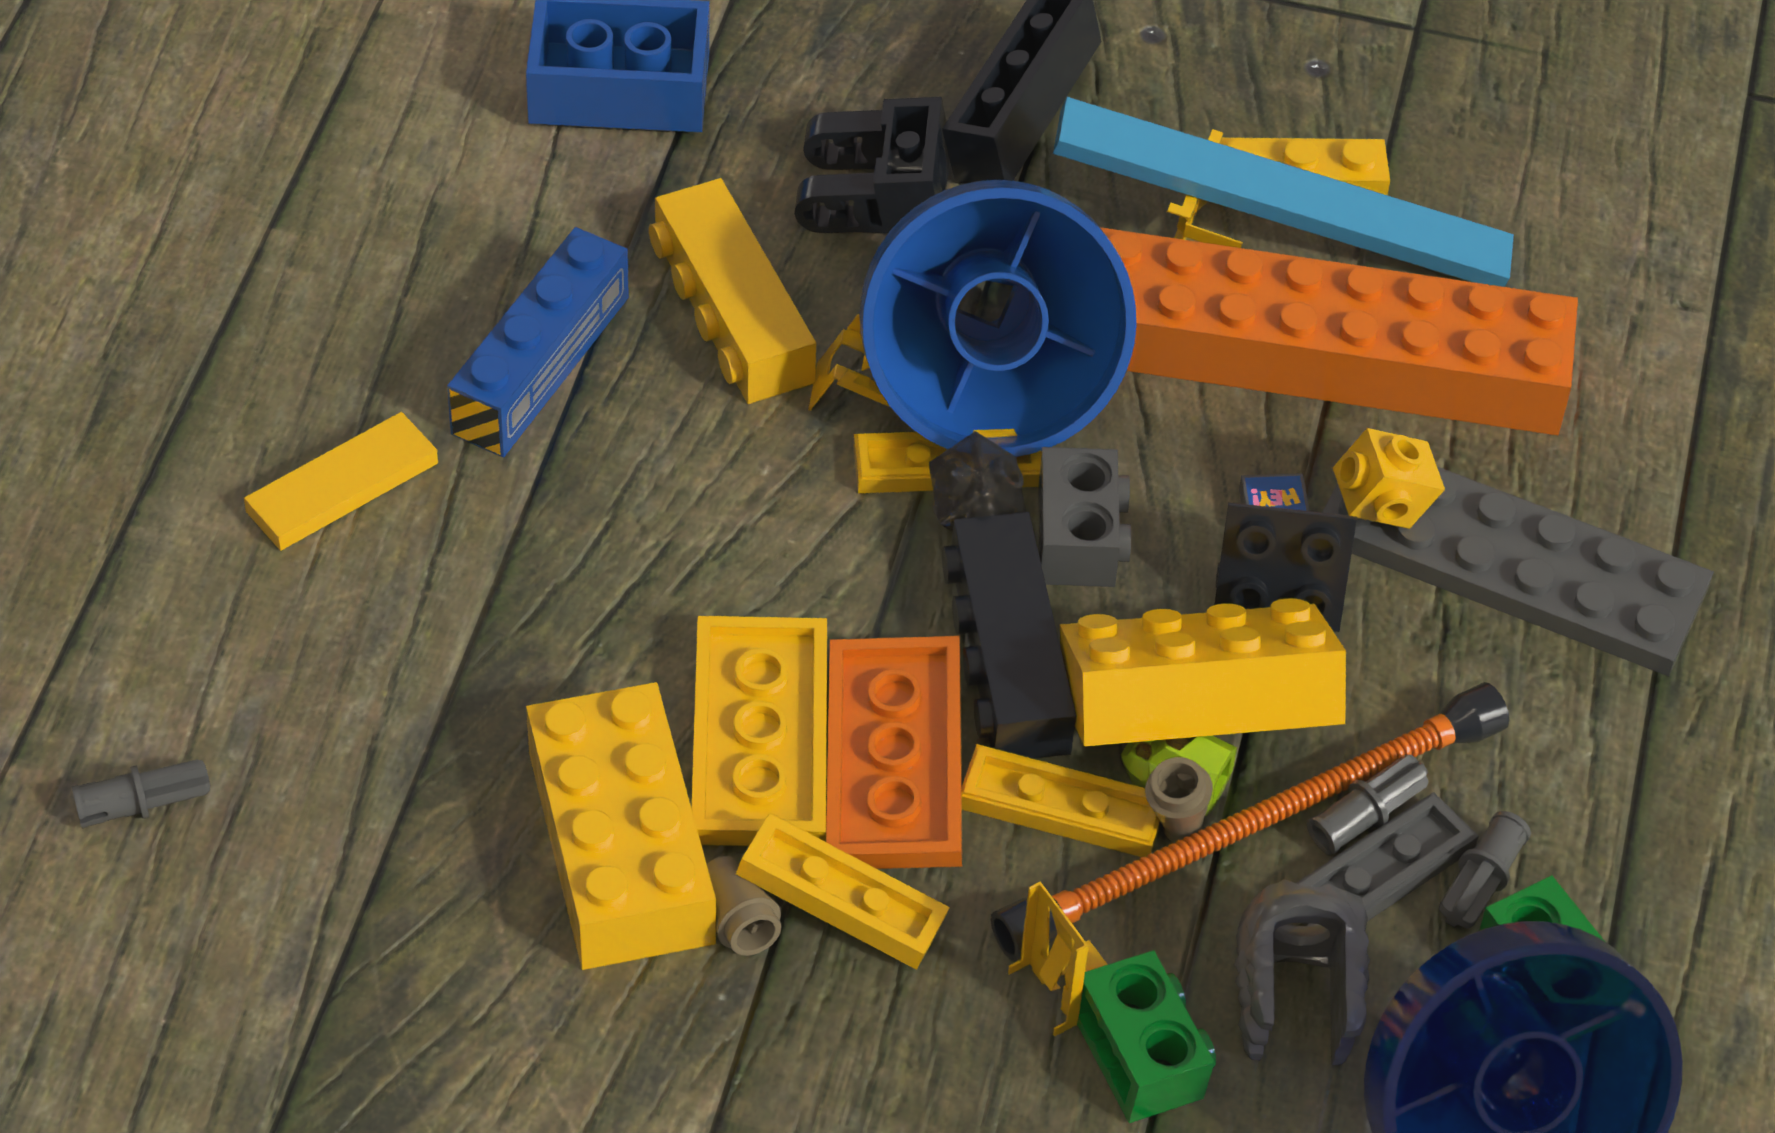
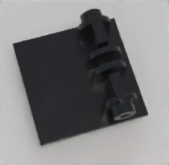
[1214,502,1357,632]

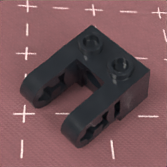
[794,97,950,233]

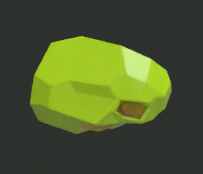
[1121,736,1237,816]

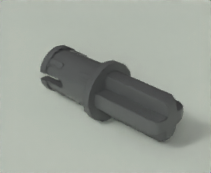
[1306,754,1429,855]
[71,759,210,829]
[1439,811,1531,929]

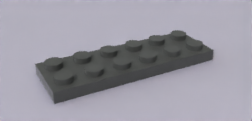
[1322,467,1714,676]

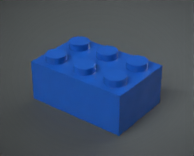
[526,0,710,132]

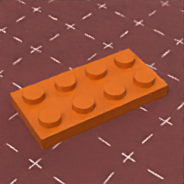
[826,636,962,869]

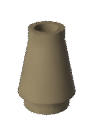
[1145,757,1213,843]
[707,856,781,956]

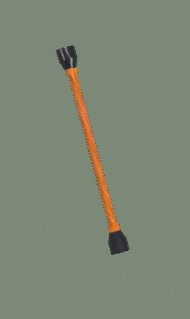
[990,682,1509,962]

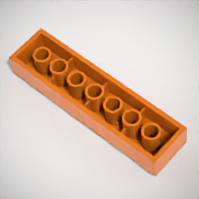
[1100,227,1578,436]

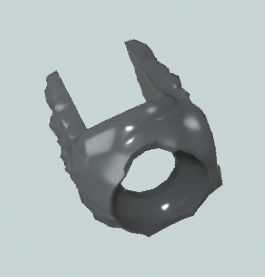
[1234,879,1370,1066]

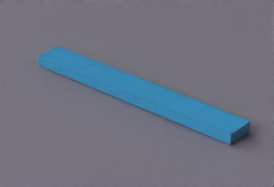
[1053,97,1514,287]

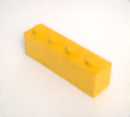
[649,178,816,404]

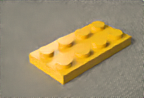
[691,616,827,846]

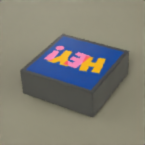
[1239,473,1310,511]

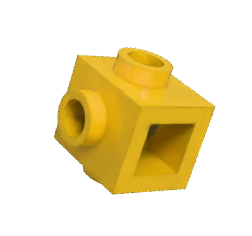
[1333,428,1445,529]

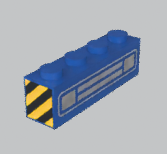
[447,227,629,458]

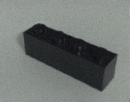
[942,0,1102,183]
[942,512,1076,759]

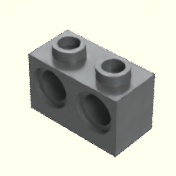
[1038,447,1131,587]

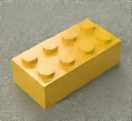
[1060,598,1346,746]
[526,682,716,970]

